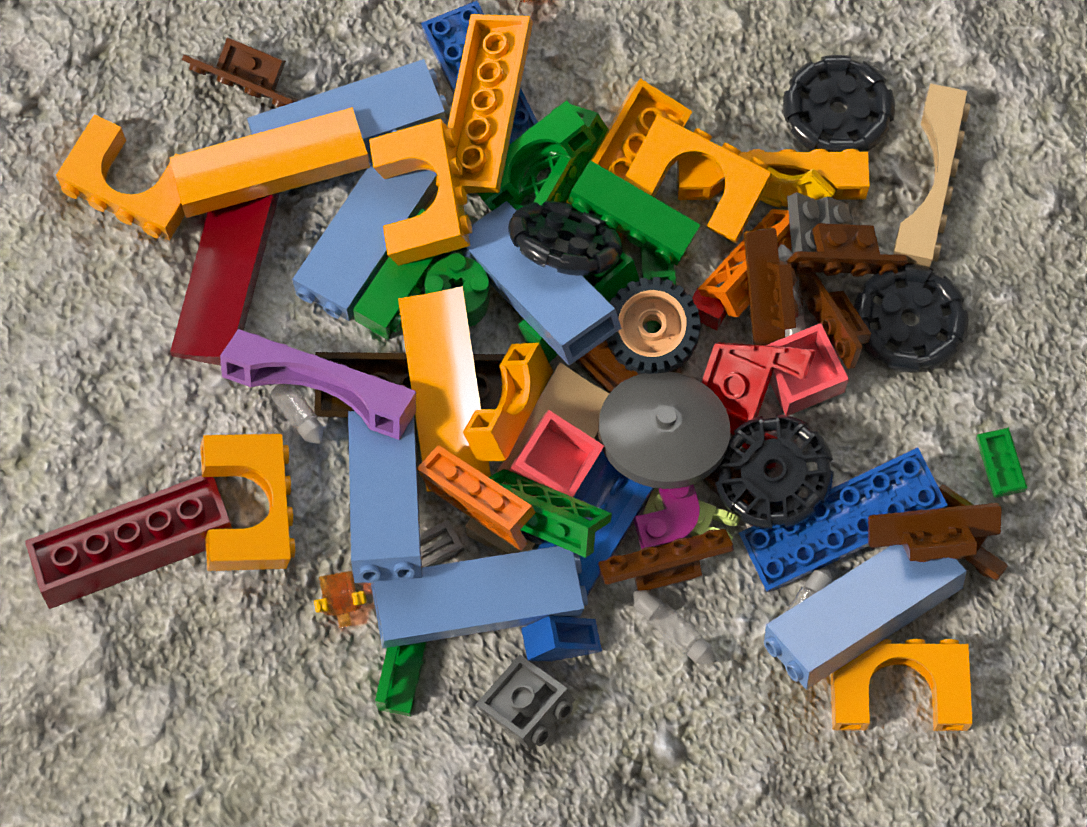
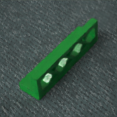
[512,104,609,211]
[489,469,612,558]
[375,641,427,717]

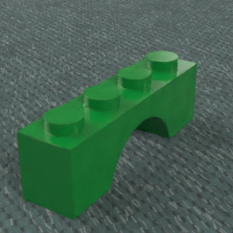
[478,100,597,211]

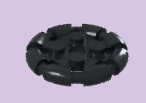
[783,55,895,152]
[508,201,622,276]
[854,264,969,373]
[715,414,834,529]

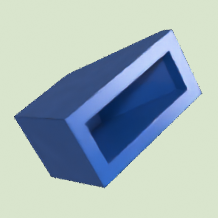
[521,616,602,662]

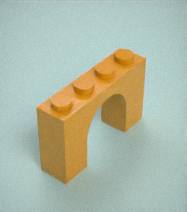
[56,114,185,240]
[624,114,772,243]
[369,119,472,266]
[200,434,295,571]
[831,639,972,731]

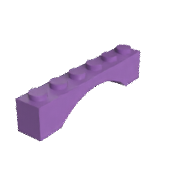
[220,329,416,440]

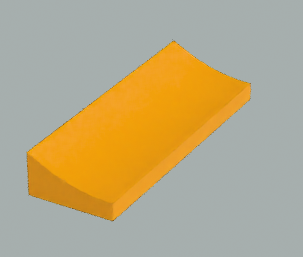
[436,14,533,194]
[566,78,693,238]
[169,107,370,218]
[398,286,491,492]

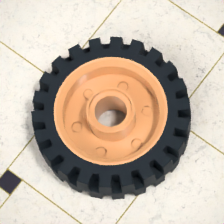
[606,277,701,374]

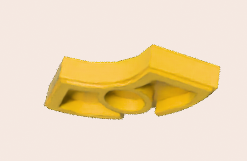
[760,166,836,208]

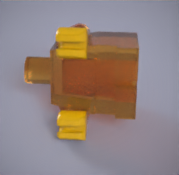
[314,570,367,628]

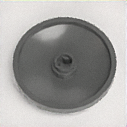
[598,372,730,489]

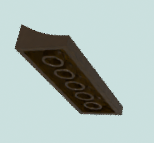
[314,352,506,418]

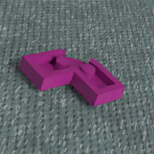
[633,484,700,549]

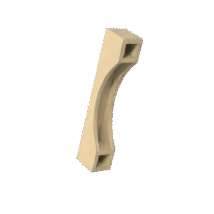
[893,83,970,267]

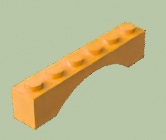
[677,149,870,200]

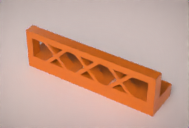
[698,209,792,317]
[417,445,536,551]

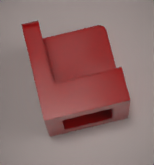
[692,287,727,331]

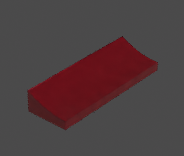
[170,193,279,366]
[25,475,233,609]

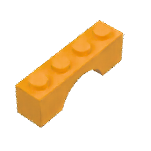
[463,343,553,461]

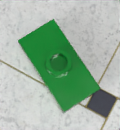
[976,427,1028,498]

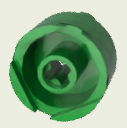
[424,253,490,327]

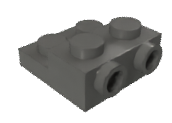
[787,192,854,255]
[476,655,575,751]

